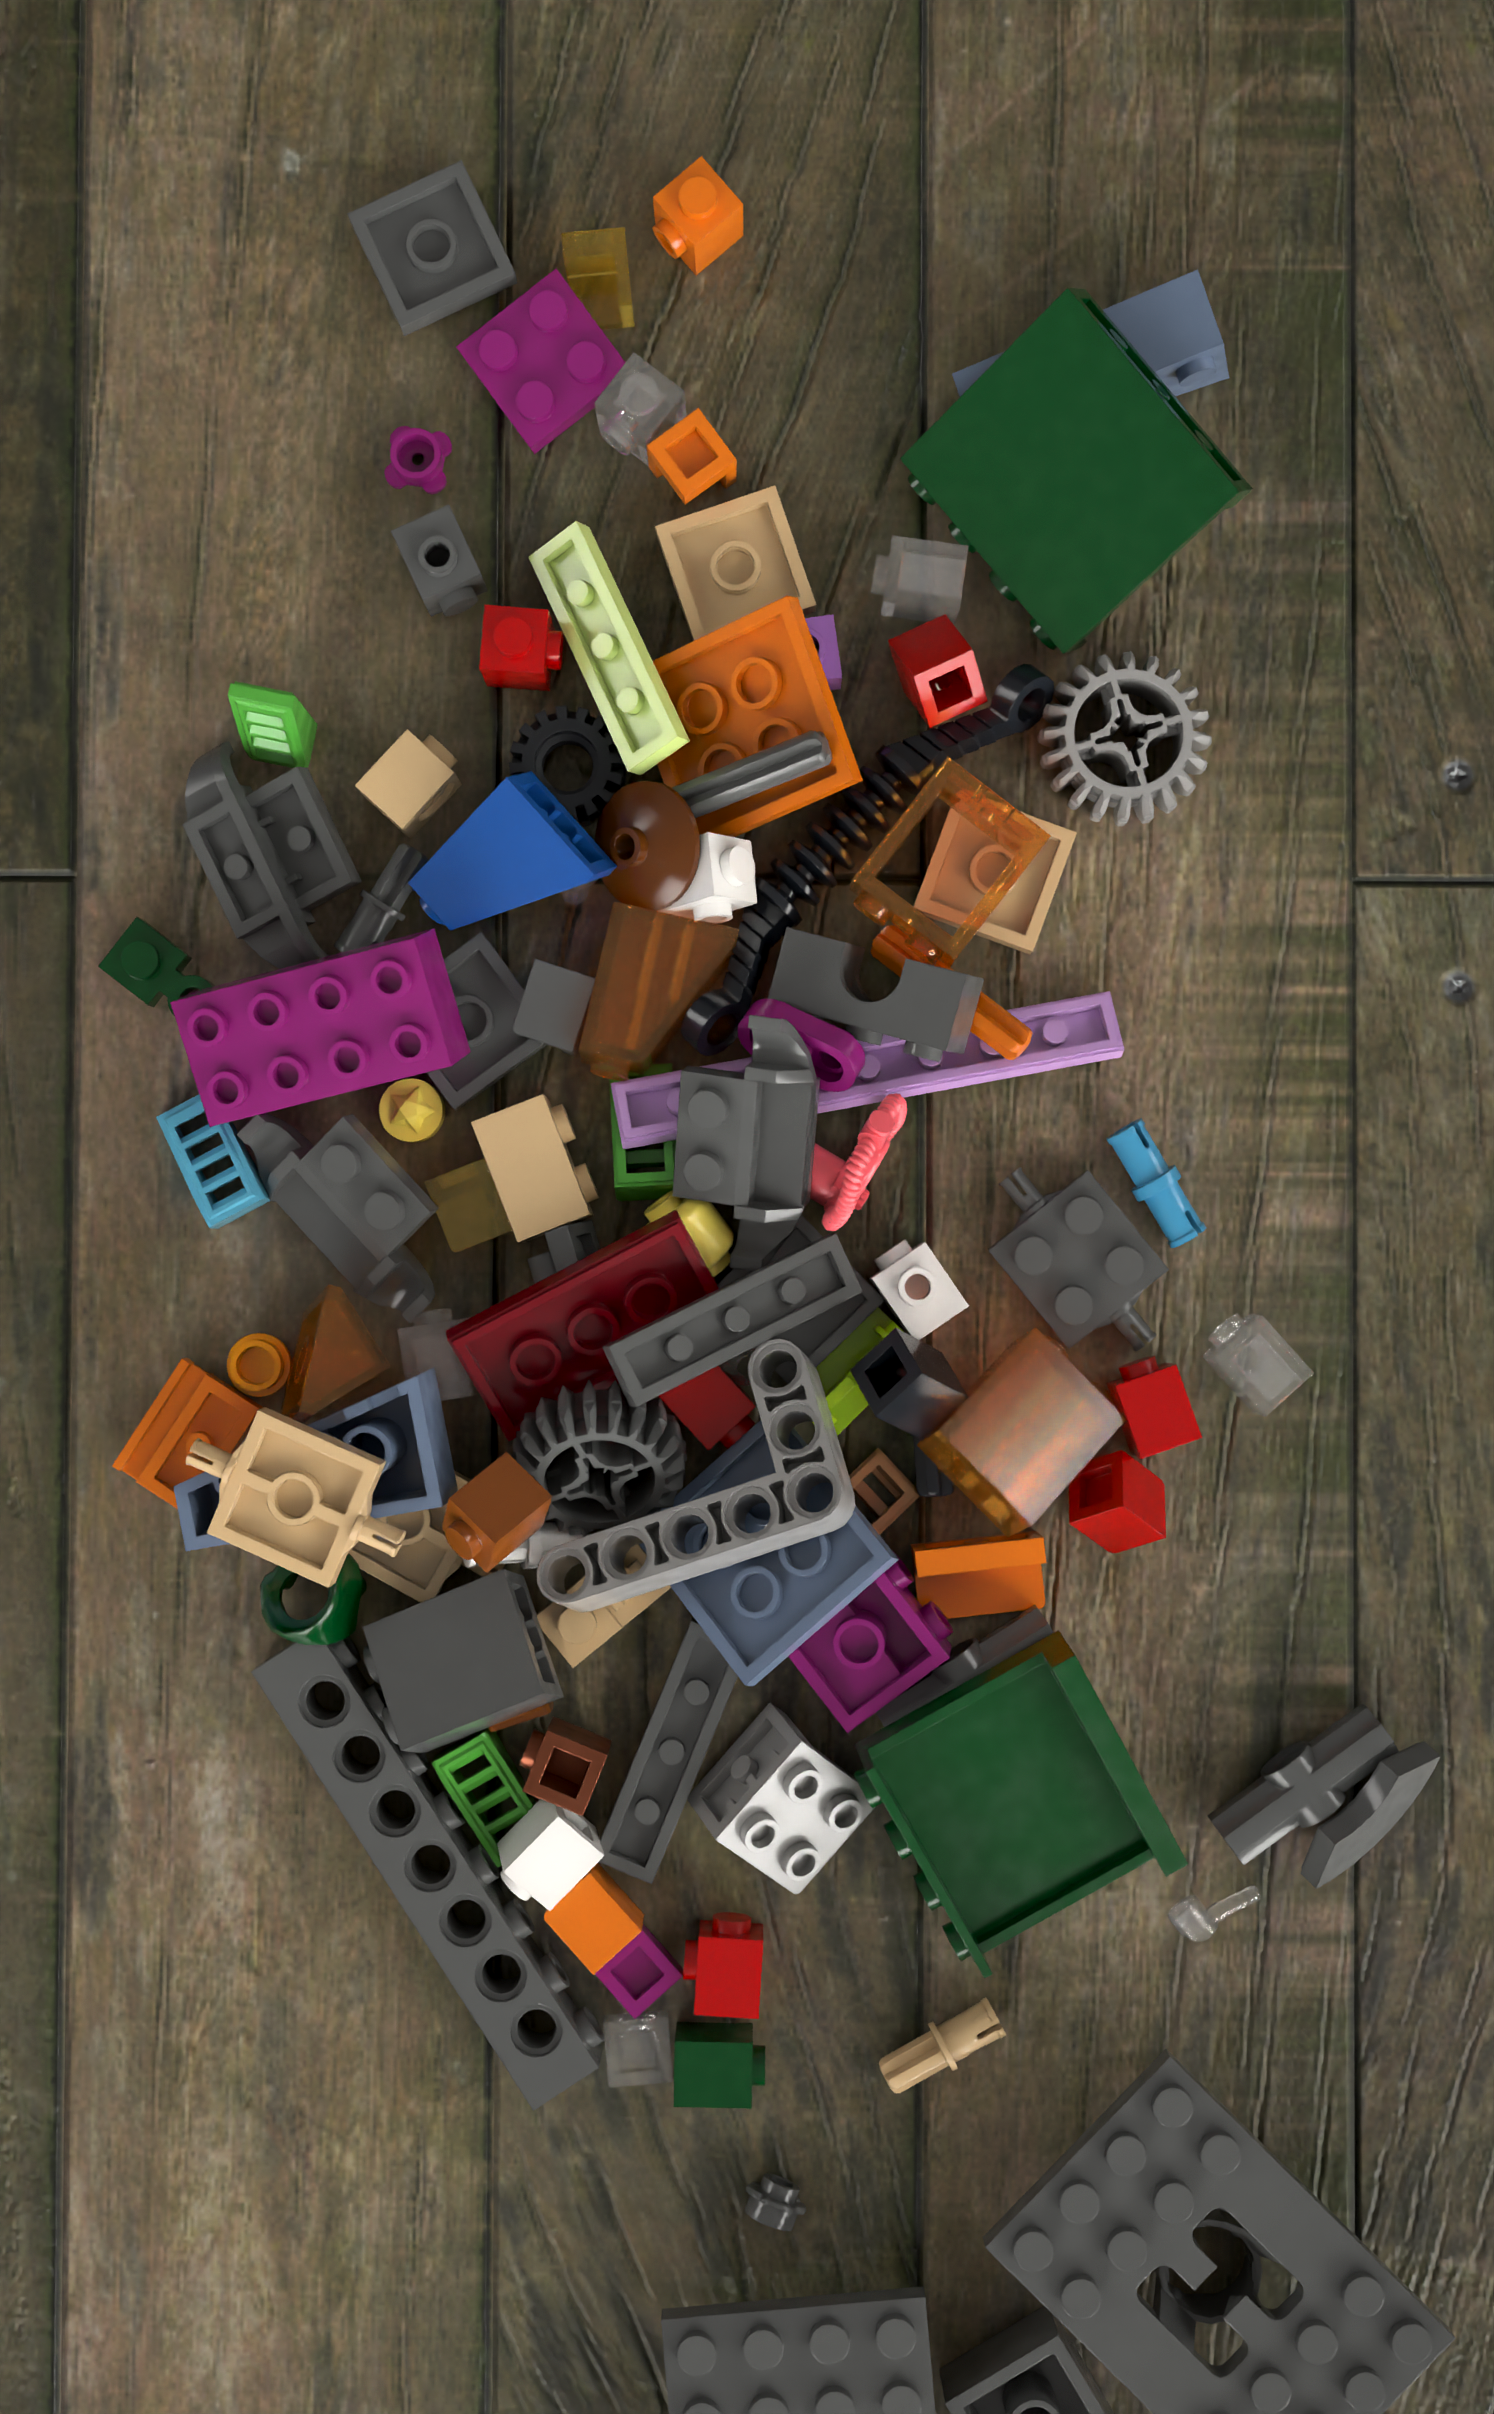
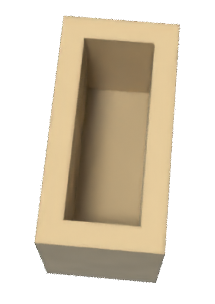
[471,1094,599,1243]

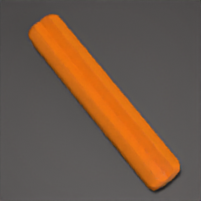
[871,925,1033,1060]

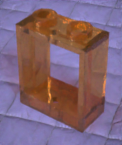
[849,756,1051,967]

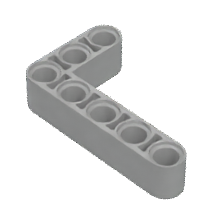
[537,1339,855,1612]

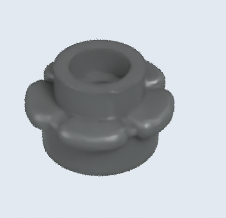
[744,2173,806,2231]

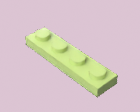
[528,521,690,775]

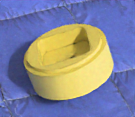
[379,1078,445,1143]

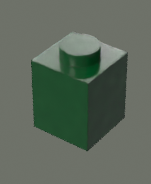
[673,2022,765,2109]

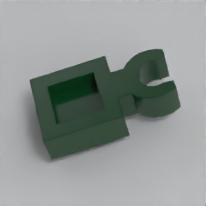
[98,917,215,1015]

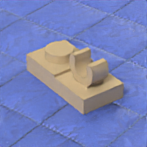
[536,1544,671,1668]

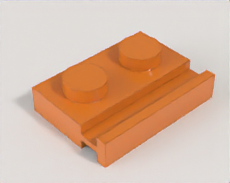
[112,1358,264,1509]

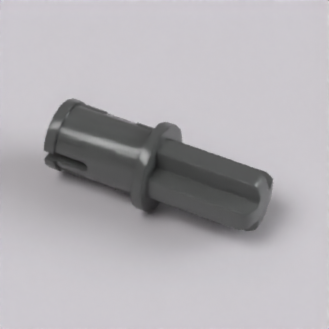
[333,843,428,952]

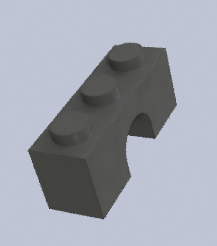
[768,927,984,1062]

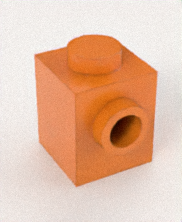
[652,156,744,276]

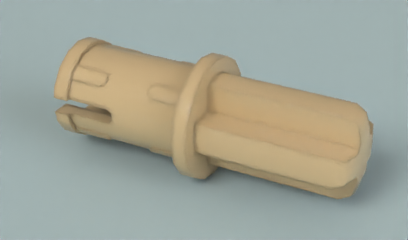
[879,1997,1006,2093]

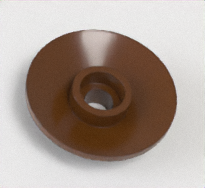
[595,781,700,911]

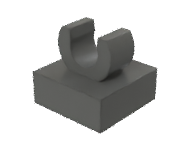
[527,1220,601,1283]

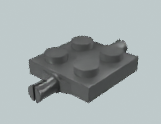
[988,1167,1169,1352]

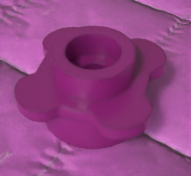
[384,426,452,494]

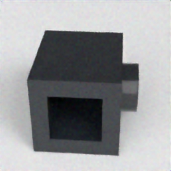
[850,1328,969,1439]

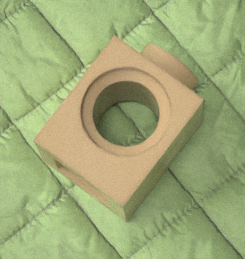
[355,729,462,840]

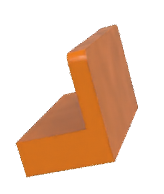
[911,1531,1046,1619]

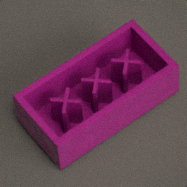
[170,928,471,1127]

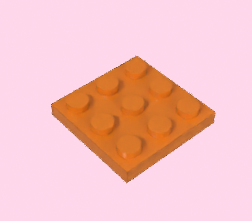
[653,595,863,837]

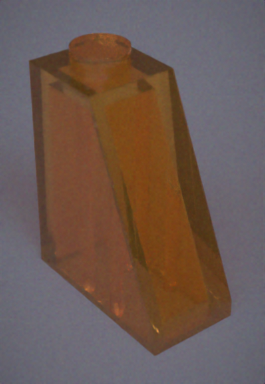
[579,901,739,1081]

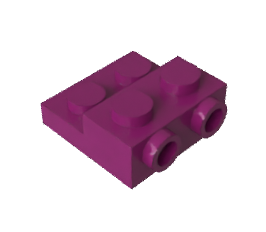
[788,1551,953,1733]

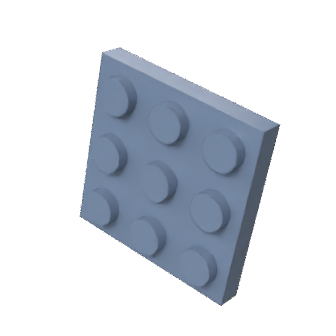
[639,1420,899,1686]

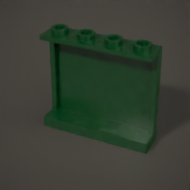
[900,288,1253,654]
[854,1630,1188,1978]

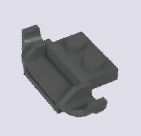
[182,742,362,969]
[672,1015,820,1271]
[237,1113,439,1324]

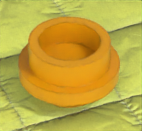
[227,1333,292,1397]

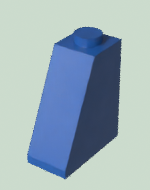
[408,771,617,931]

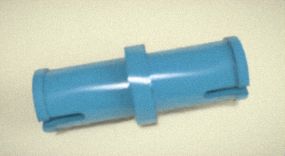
[1106,1118,1206,1248]

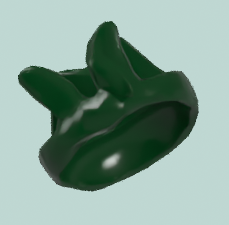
[260,1553,367,1645]

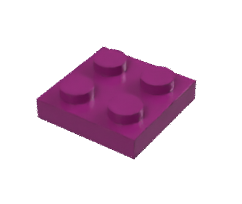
[456,268,634,454]

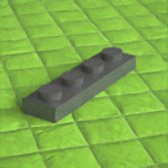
[602,1233,863,1407]
[599,1617,738,1884]

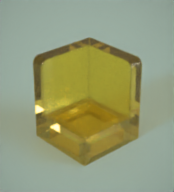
[561,227,635,330]
[424,1158,514,1252]

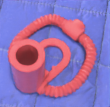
[810,1093,907,1232]

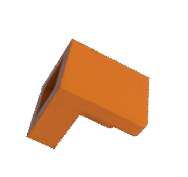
[646,408,737,505]
[544,1863,645,1975]

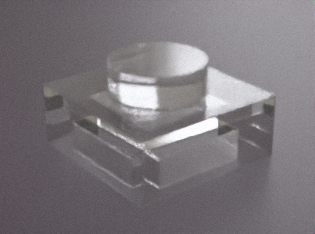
[603,2010,674,2088]

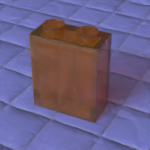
[917,1327,1126,1537]

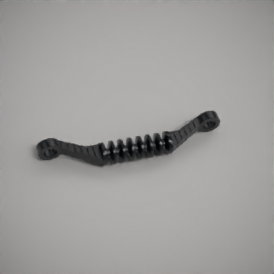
[681,664,1055,1056]

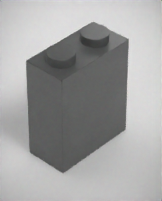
[363,1569,564,1753]

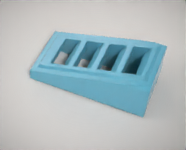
[156,1094,271,1229]

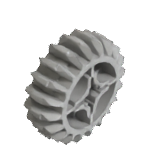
[1037,651,1212,826]

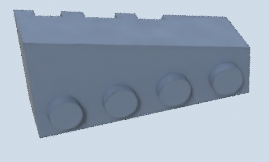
[952,269,1229,396]
[173,1367,458,1551]

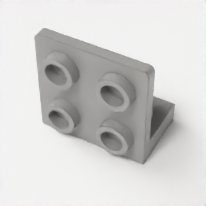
[687,1702,875,1894]

